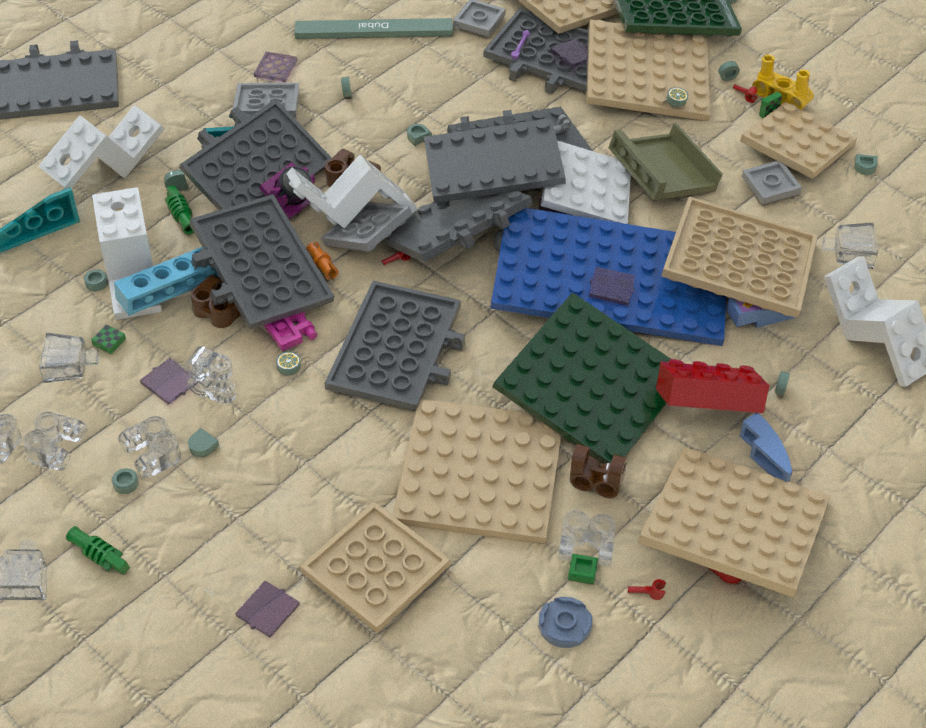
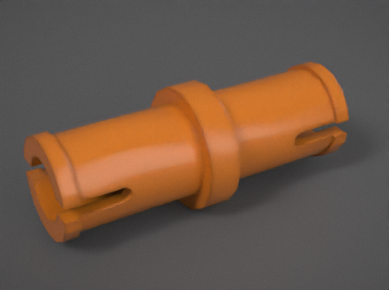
[306,242,339,280]

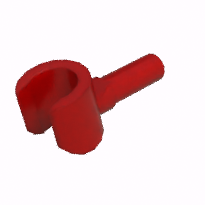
[733,84,758,103]
[381,251,411,265]
[628,579,666,600]

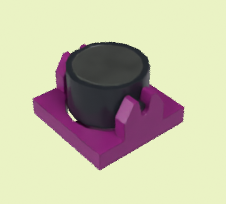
[259,163,315,220]

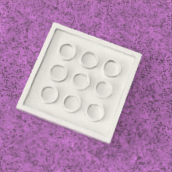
[541,141,631,224]

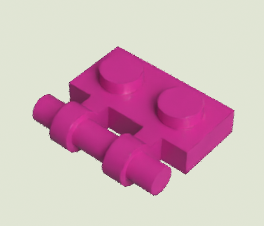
[263,312,317,351]

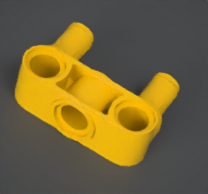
[752,54,814,110]

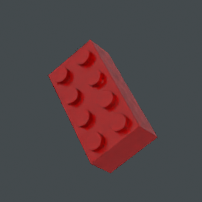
[656,359,770,413]

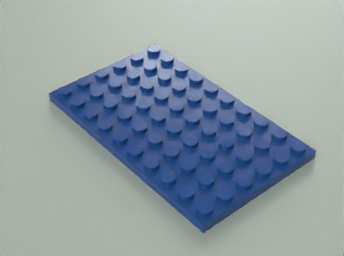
[490,208,726,346]

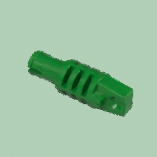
[165,185,194,235]
[66,526,130,575]

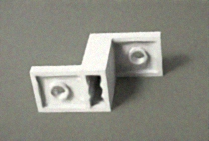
[39,105,165,189]
[287,154,418,229]
[92,187,162,320]
[824,257,926,387]

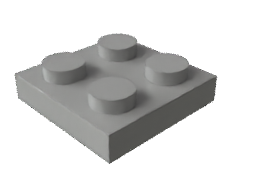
[453,0,506,37]
[742,161,802,205]

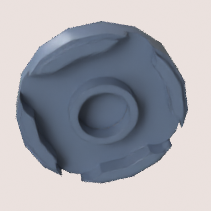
[538,597,592,648]

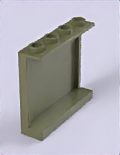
[608,123,723,201]

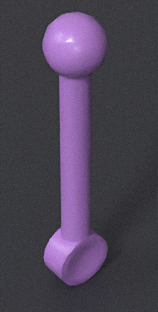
[511,30,530,59]

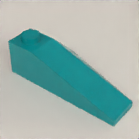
[0,187,80,253]

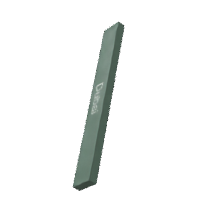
[295,18,453,39]

